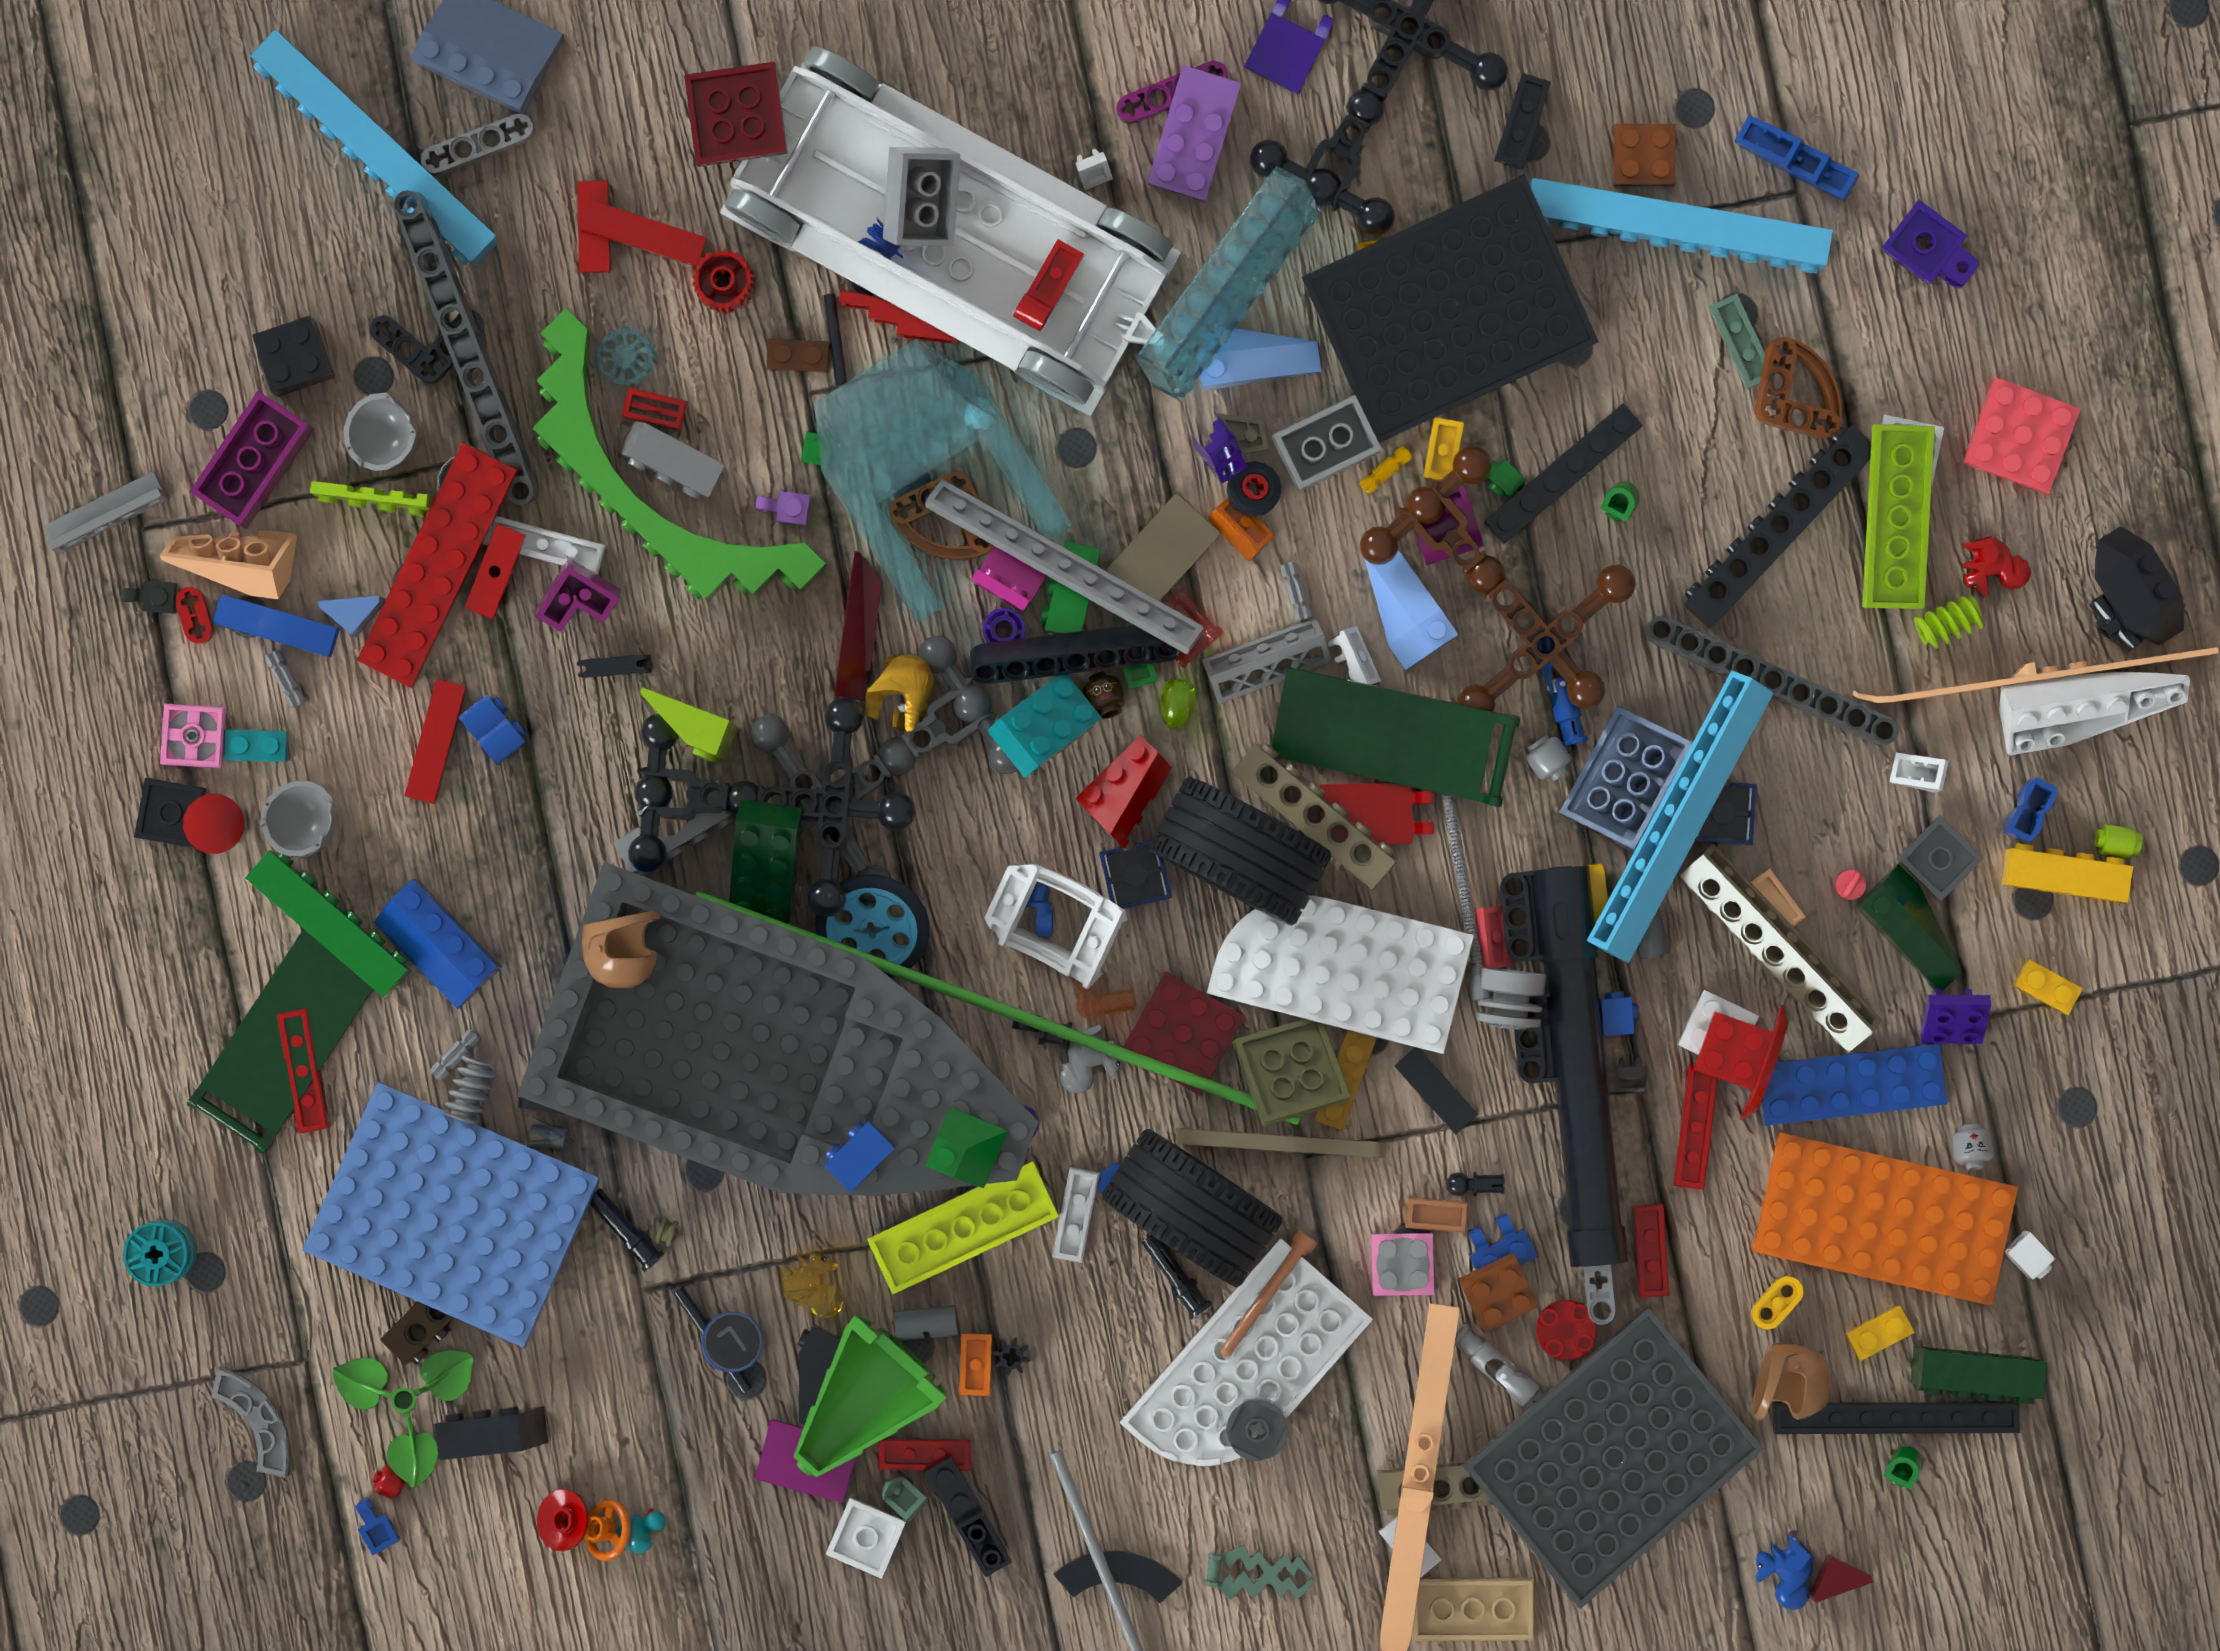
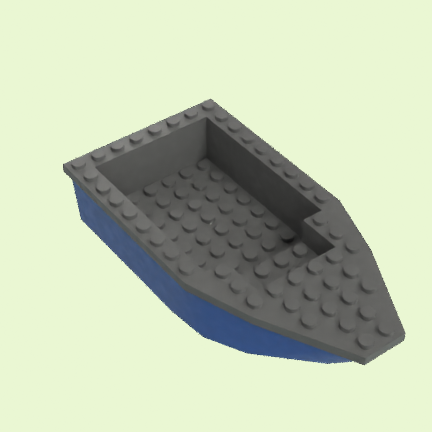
[517,862,1039,1196]

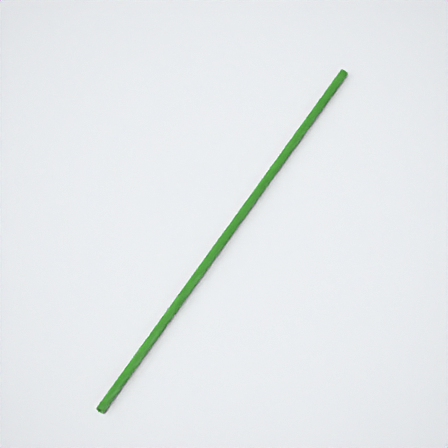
[695,890,1301,1125]

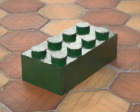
[729,799,802,924]
[1910,1346,2047,1404]

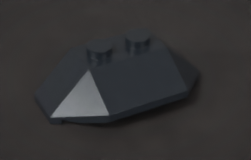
[2095,526,2184,646]

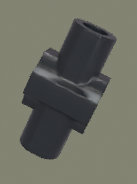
[2089,593,2143,652]

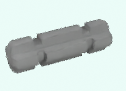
[1280,562,1311,621]
[265,650,305,708]
[430,1029,481,1080]

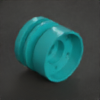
[123,1220,197,1287]

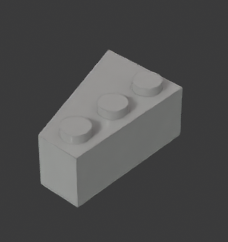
[617,421,725,499]

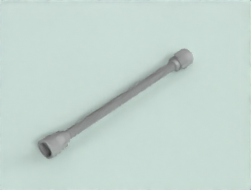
[1441,794,1493,1001]

